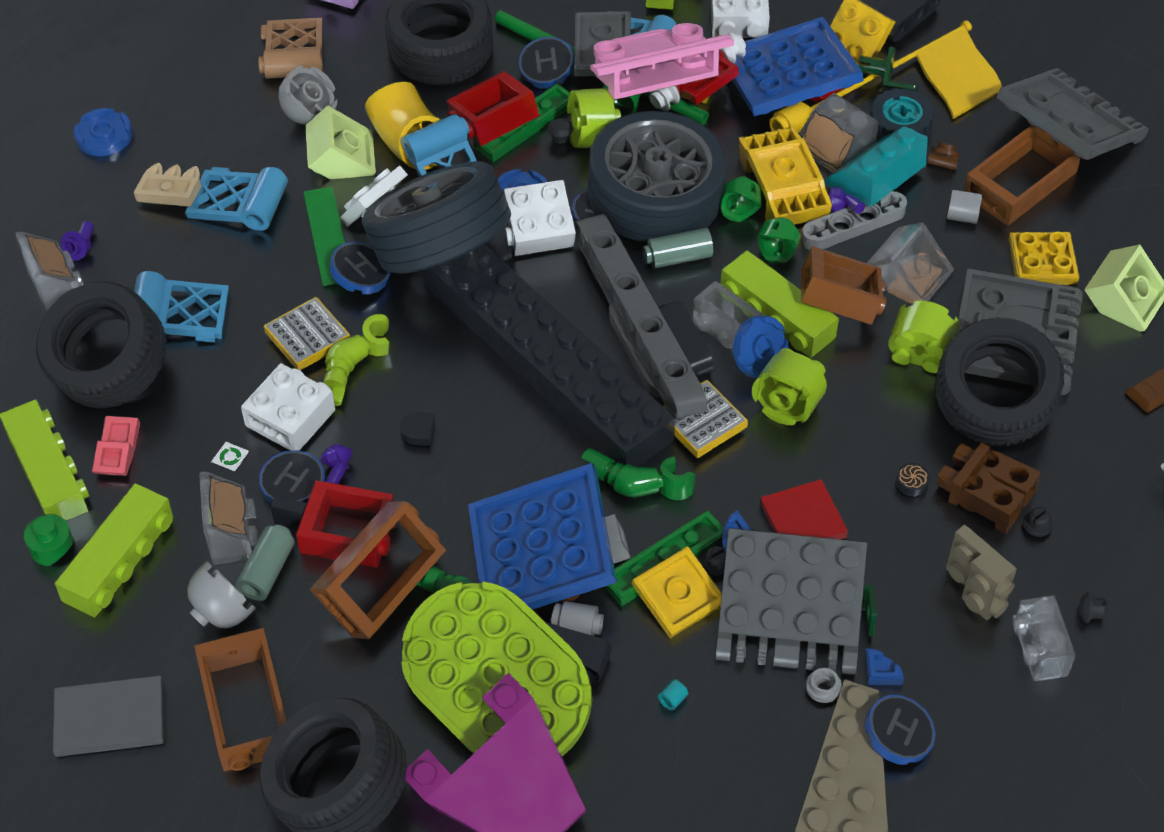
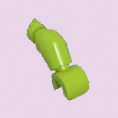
[323,314,389,406]

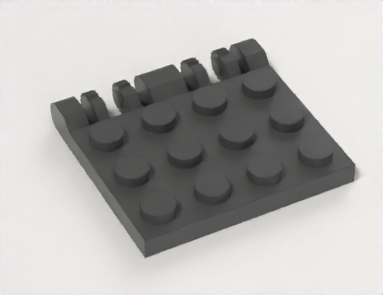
[996,68,1149,160]
[958,268,1083,395]
[716,528,867,675]

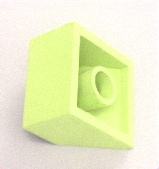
[306,105,376,180]
[1084,244,1164,332]

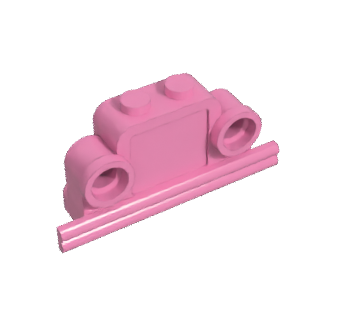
[590,23,734,100]

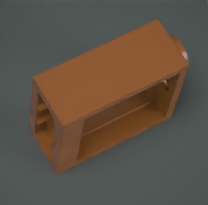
[801,246,887,325]

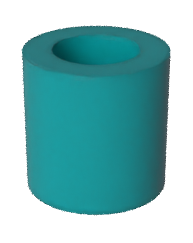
[657,679,689,711]

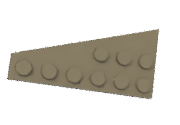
[795,680,888,832]

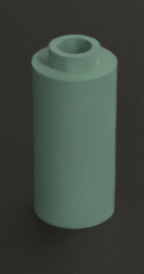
[642,227,713,269]
[235,525,295,601]

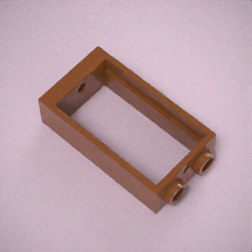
[964,125,1080,226]
[310,501,446,639]
[194,628,286,771]

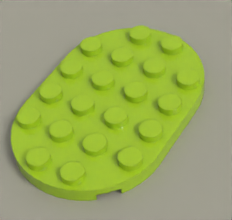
[401,581,592,756]

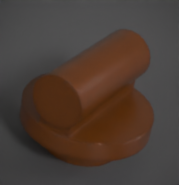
[927,142,960,171]

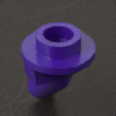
[828,186,865,214]
[61,221,94,261]
[320,444,353,484]

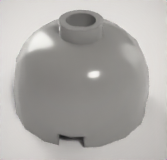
[278,65,337,125]
[187,560,256,628]

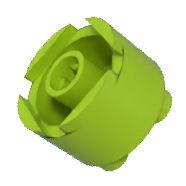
[567,88,621,148]
[888,300,960,373]
[752,348,827,425]

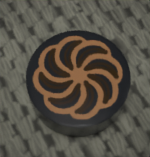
[896,463,930,496]

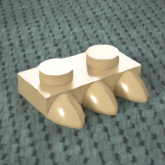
[134,163,202,207]

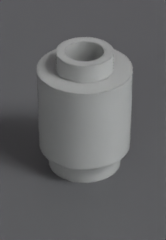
[551,601,604,636]

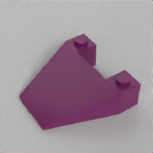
[405,673,587,832]

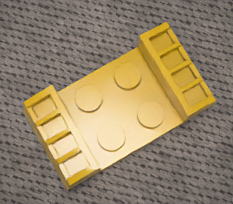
[739,126,832,225]

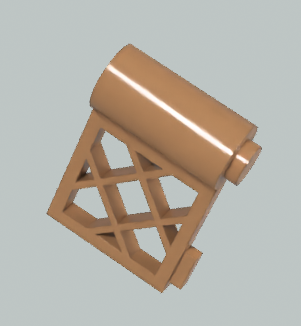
[259,18,323,79]

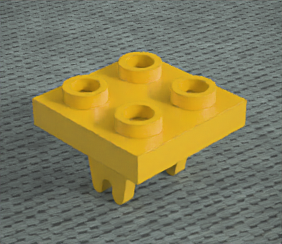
[830,0,896,66]

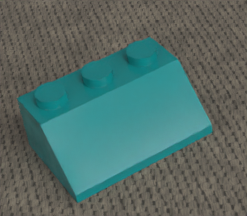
[824,126,928,207]

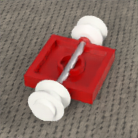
[649,32,746,111]

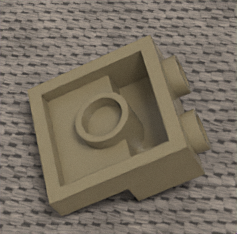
[946,525,1017,620]

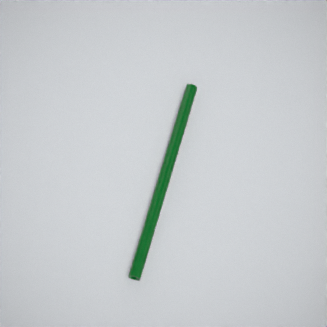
[495,10,709,125]

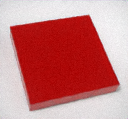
[760,479,848,540]

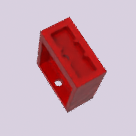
[446,71,539,146]
[296,480,398,568]

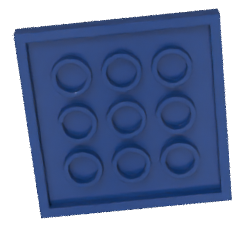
[732,17,863,116]
[468,463,617,610]

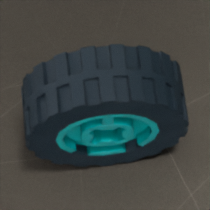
[868,88,935,140]

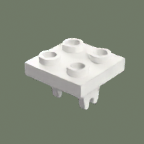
[340,166,408,227]

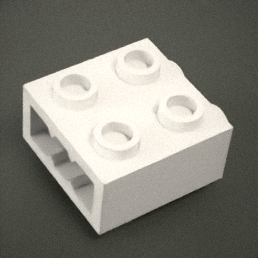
[710,0,770,38]
[504,180,576,256]
[241,363,335,451]

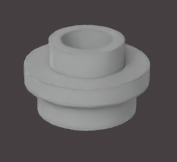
[806,668,842,703]

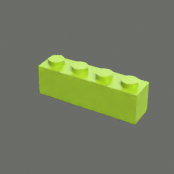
[720,250,839,358]
[0,399,89,521]
[55,483,173,618]

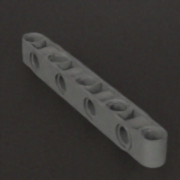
[573,214,707,420]

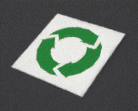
[211,442,249,471]

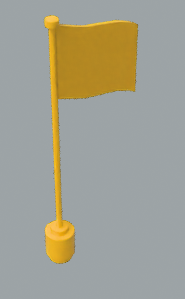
[769,20,1002,133]

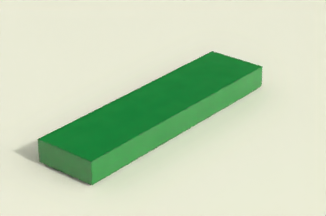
[473,83,570,162]
[303,186,345,286]
[604,510,724,607]

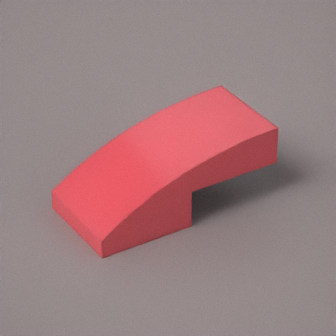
[92,416,140,476]

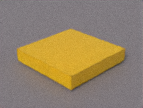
[631,546,722,639]

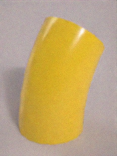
[365,82,444,170]

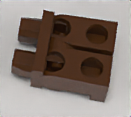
[936,442,1041,534]

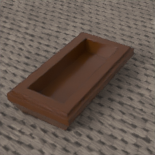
[1125,367,1164,413]

